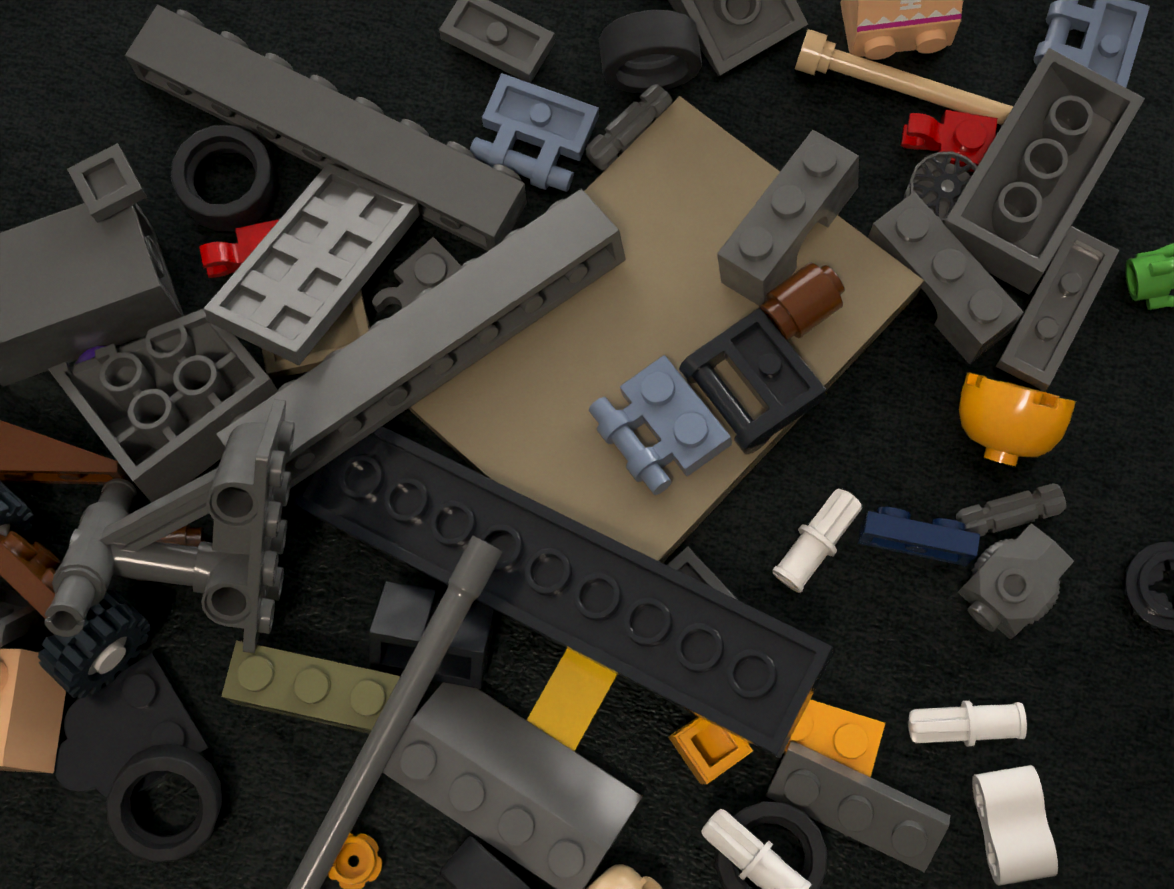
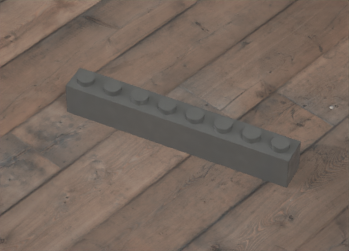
[125,4,527,251]
[216,188,626,488]

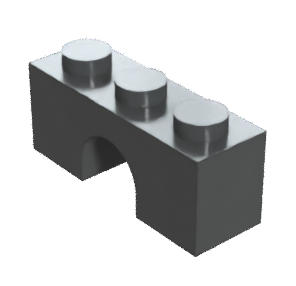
[717,130,859,306]
[868,191,1023,364]

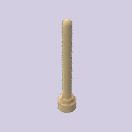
[795,29,1013,125]

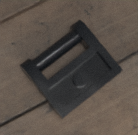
[679,307,827,455]

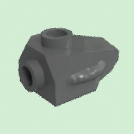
[958,523,1074,639]

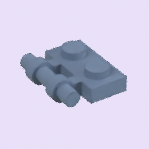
[1034,0,1150,88]
[470,73,599,192]
[589,355,732,495]

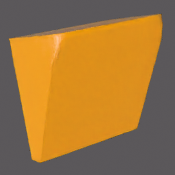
[669,717,753,784]

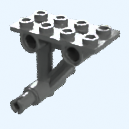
[44,399,295,653]

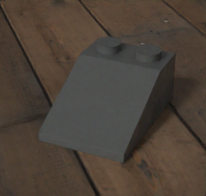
[668,0,808,76]

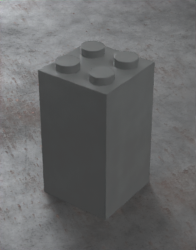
[0,203,184,387]

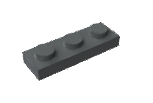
[996,226,1119,392]
[766,740,950,873]

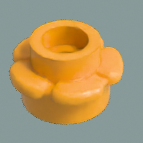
[328,833,382,889]

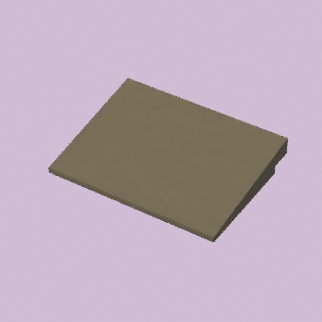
[408,96,924,563]

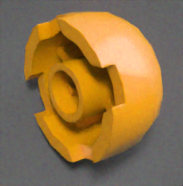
[959,372,1076,466]

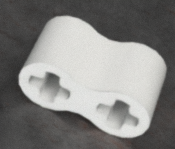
[972,765,1058,886]

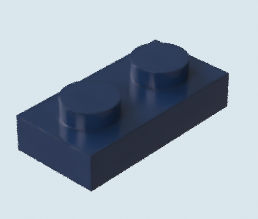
[857,507,980,566]

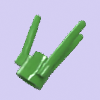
[1125,243,1174,310]

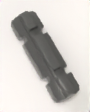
[586,84,672,170]
[956,483,1066,537]

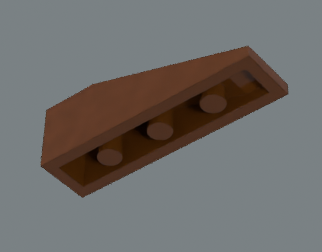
[0,420,131,484]

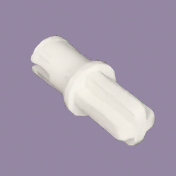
[772,489,862,593]
[908,700,1027,747]
[701,809,812,889]

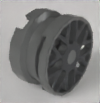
[904,152,978,225]

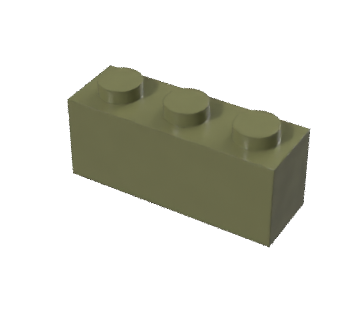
[221,640,400,734]

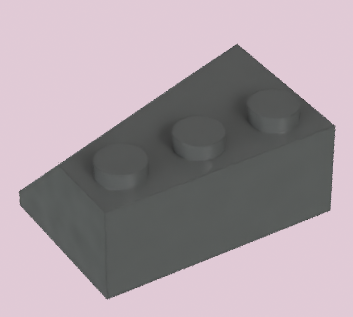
[48,309,278,502]

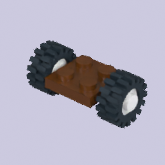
[0,482,150,698]

